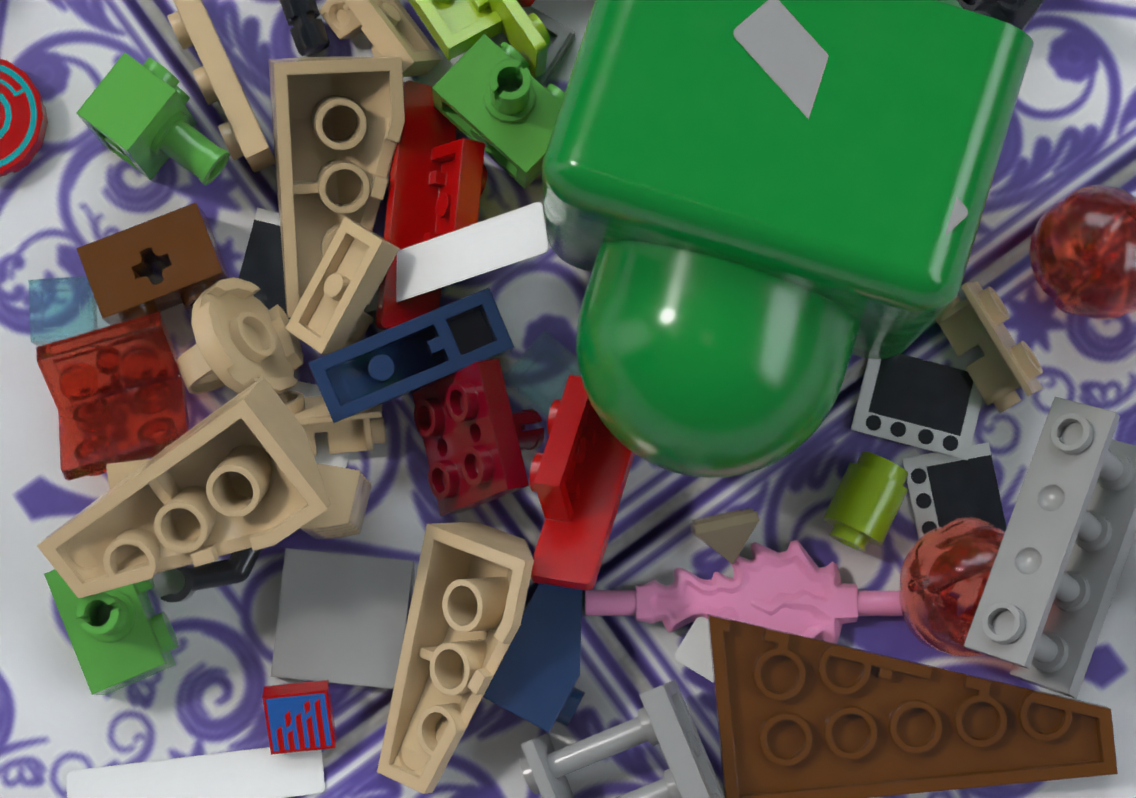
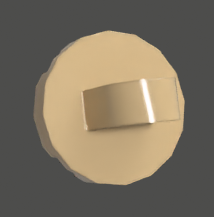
[176,277,303,396]

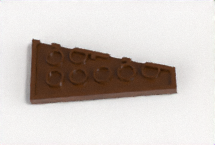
[707,614,1118,798]

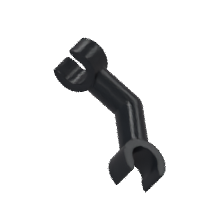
[160,548,263,602]

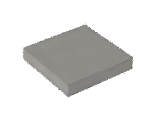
[271,548,414,689]

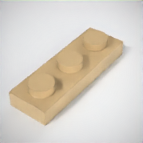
[167,0,275,173]

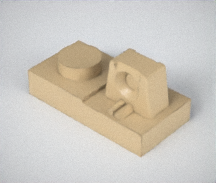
[319,0,442,77]
[285,217,399,355]

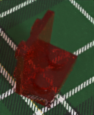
[36,311,190,481]

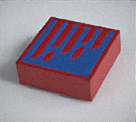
[262,680,337,755]

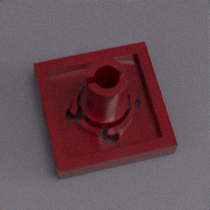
[412,359,545,516]

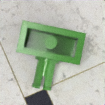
[432,34,565,189]
[76,52,230,186]
[44,569,178,695]

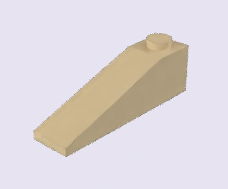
[269,56,405,318]
[37,377,331,599]
[377,522,534,794]

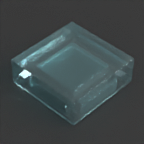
[28,276,98,345]
[503,330,580,418]

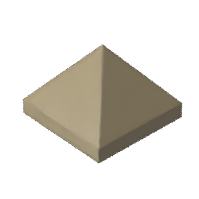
[689,508,759,564]

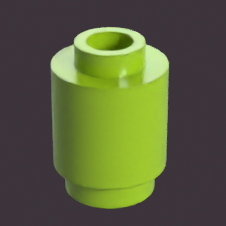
[823,451,909,552]

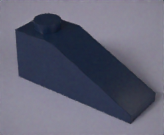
[308,287,514,423]
[483,583,585,733]

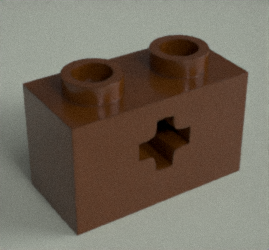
[76,202,230,332]

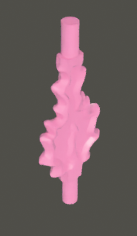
[585,540,907,644]

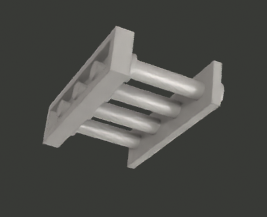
[964,397,1136,699]
[520,679,725,798]

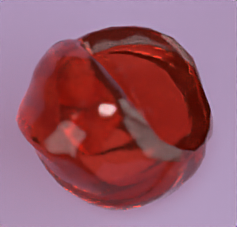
[1029,185,1136,320]
[899,517,1005,657]

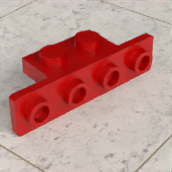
[376,80,487,330]
[529,375,635,591]

